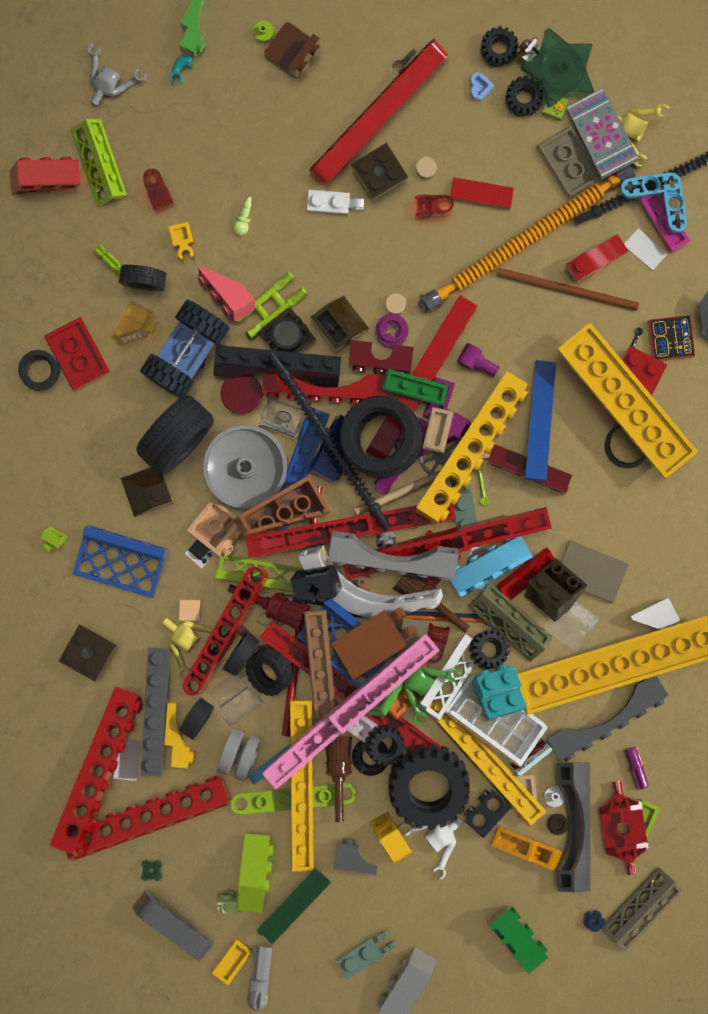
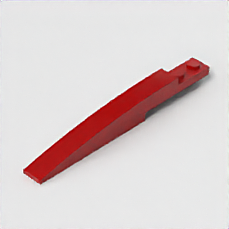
[246,500,456,558]
[343,507,552,580]
[260,621,442,750]

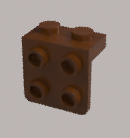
[264,22,321,77]

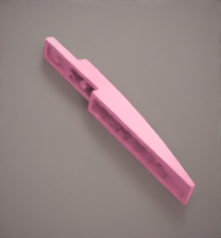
[261,634,439,789]

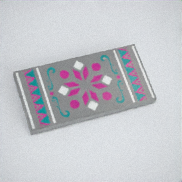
[566,88,640,179]

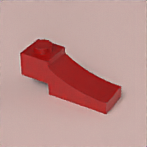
[565,234,628,284]

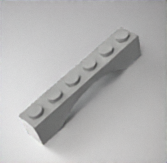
[328,531,458,581]

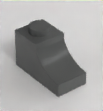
[334,839,377,875]

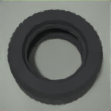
[136,395,214,475]
[339,395,423,478]

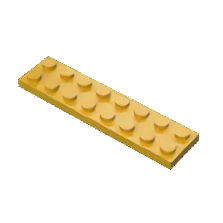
[557,323,698,479]

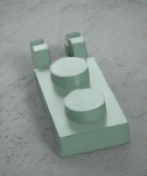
[450,479,477,527]
[336,930,397,979]

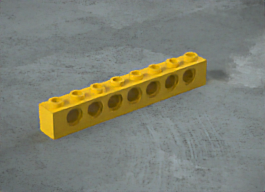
[416,371,529,525]

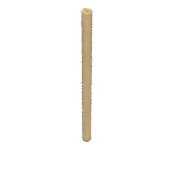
[353,452,490,516]

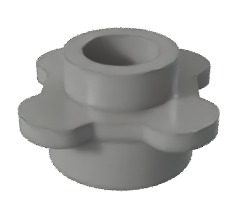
[376,532,397,547]

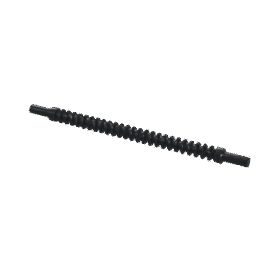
[573,151,708,226]
[267,352,391,531]

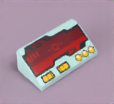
[509,738,552,776]

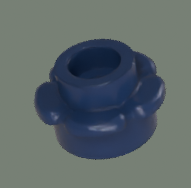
[584,911,605,932]

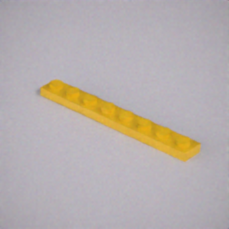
[416,691,546,826]
[290,700,313,871]

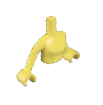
[617,104,670,167]
[162,618,226,680]

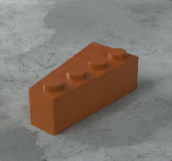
[234,475,331,538]

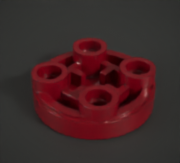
[221,374,262,415]

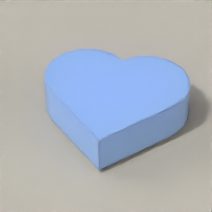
[470,72,495,101]

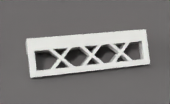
[419,634,484,721]

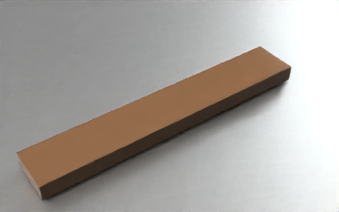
[304,609,338,737]

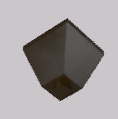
[120,467,174,517]

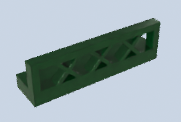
[256,868,331,944]

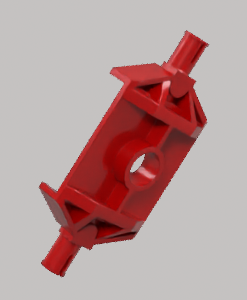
[599,781,650,875]

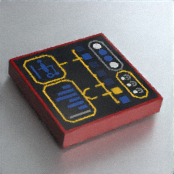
[648,315,695,361]

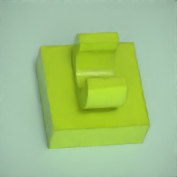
[40,526,68,553]

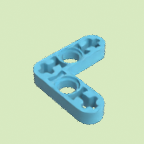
[620,173,687,234]

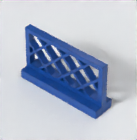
[73,525,168,598]
[296,599,388,688]

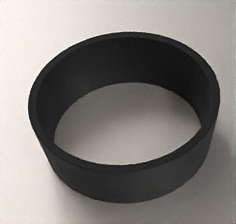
[604,425,647,468]
[222,631,259,676]

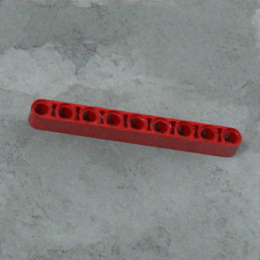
[309,38,449,185]
[366,295,478,459]

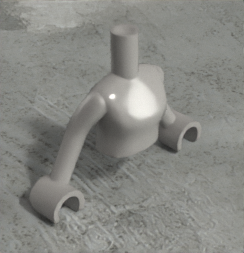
[88,43,147,106]

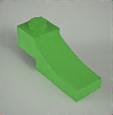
[179,0,205,57]

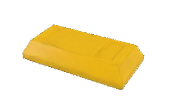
[211,939,253,986]

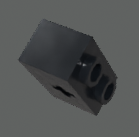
[290,564,342,603]

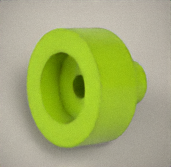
[253,21,274,43]

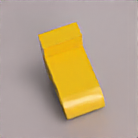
[370,812,412,864]

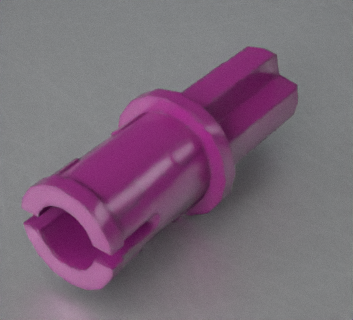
[624,747,649,790]

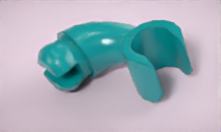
[170,55,192,84]

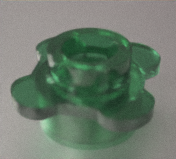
[141,860,162,881]

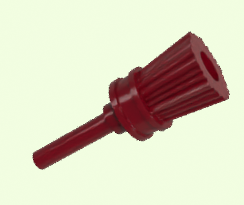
[228,584,310,632]

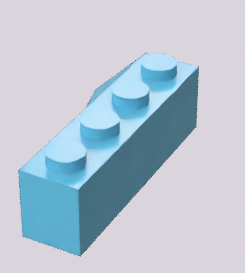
[448,536,533,599]

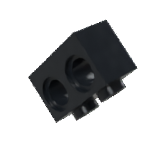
[464,789,511,839]

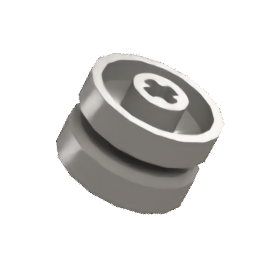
[217,728,261,782]

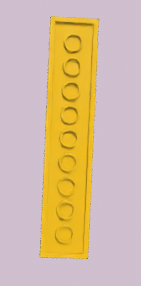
[518,615,708,715]

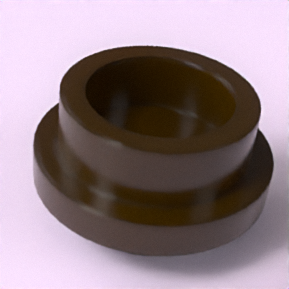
[547,814,568,835]

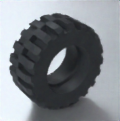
[389,743,470,830]

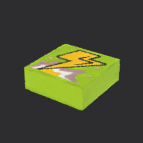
[542,93,568,120]

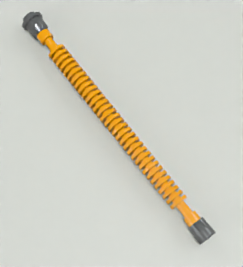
[418,165,636,313]

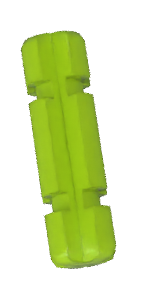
[94,245,121,277]

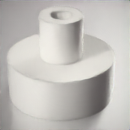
[544,786,565,807]

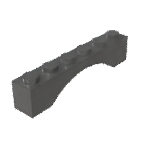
[140,648,171,777]
[546,676,669,762]
[557,762,591,892]

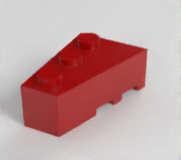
[9,157,81,195]

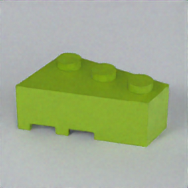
[237,833,274,913]

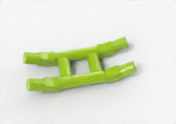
[235,271,307,339]

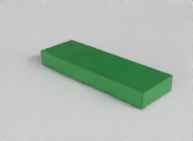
[382,369,449,406]

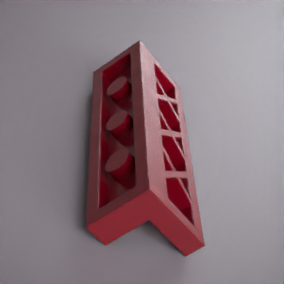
[487,444,572,495]

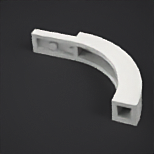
[299,545,443,619]

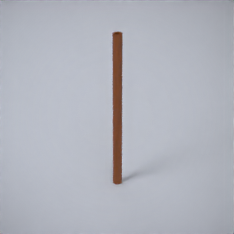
[497,267,639,310]

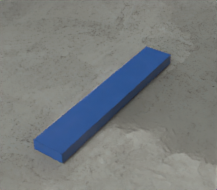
[525,360,556,482]
[279,409,330,530]

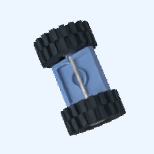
[140,299,230,398]

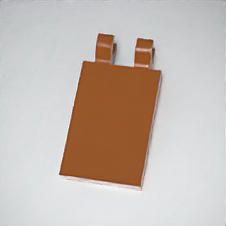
[331,607,417,680]

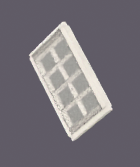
[445,672,548,767]

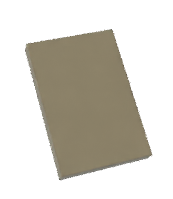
[536,125,602,199]
[561,540,629,603]

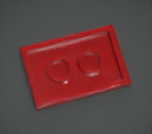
[44,317,110,391]

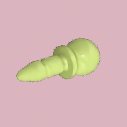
[232,197,251,236]

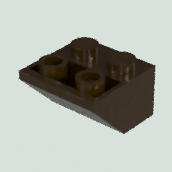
[311,296,369,353]
[525,559,587,622]

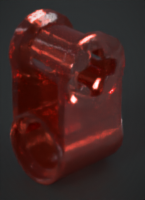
[143,168,173,211]
[414,194,454,219]
[426,622,450,664]

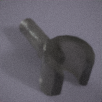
[392,49,416,73]

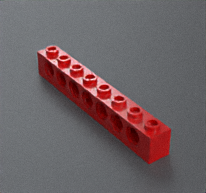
[49,686,143,857]
[66,776,232,861]

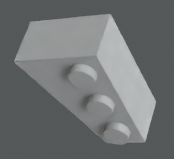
[377,947,436,1014]

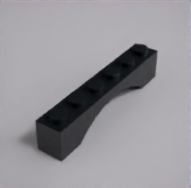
[213,345,341,388]

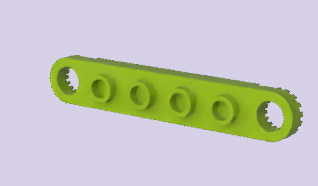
[231,783,357,815]

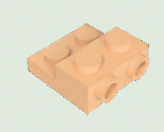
[187,498,243,558]

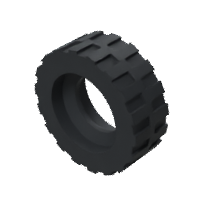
[119,264,167,291]
[245,647,293,696]

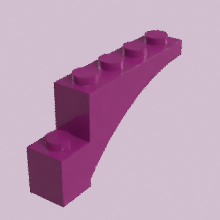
[374,408,471,495]

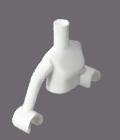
[398,817,463,880]

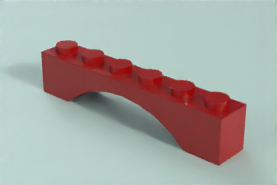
[262,372,388,404]

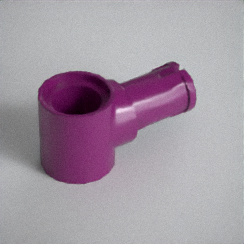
[457,343,500,377]

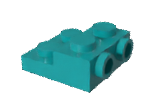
[472,664,527,721]

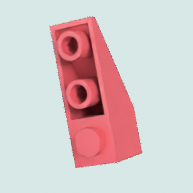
[198,266,255,322]

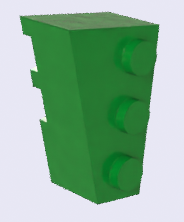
[487,906,548,974]

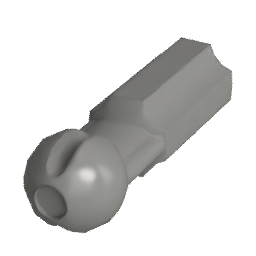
[247,945,273,1011]

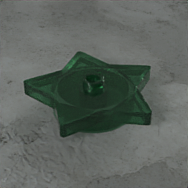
[520,28,594,108]

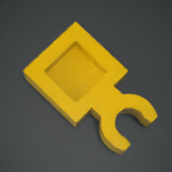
[168,221,194,261]

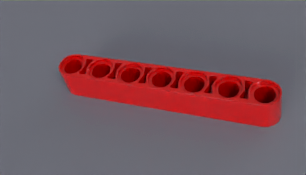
[182,567,268,696]

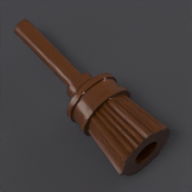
[393,572,470,633]
[325,737,352,822]

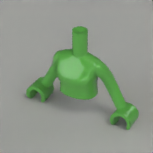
[403,665,460,725]

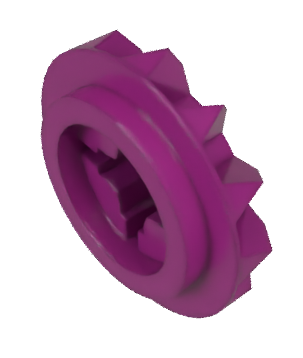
[375,314,408,347]

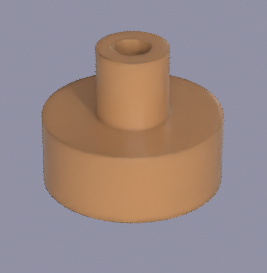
[351,575,372,592]

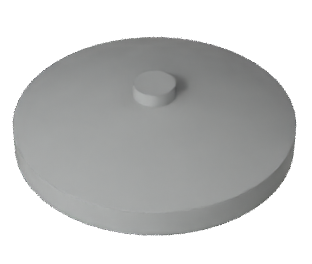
[203,425,287,509]

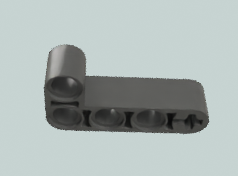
[132,890,213,961]

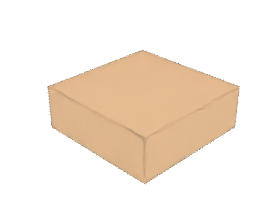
[179,600,201,621]

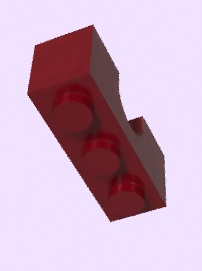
[349,340,414,375]

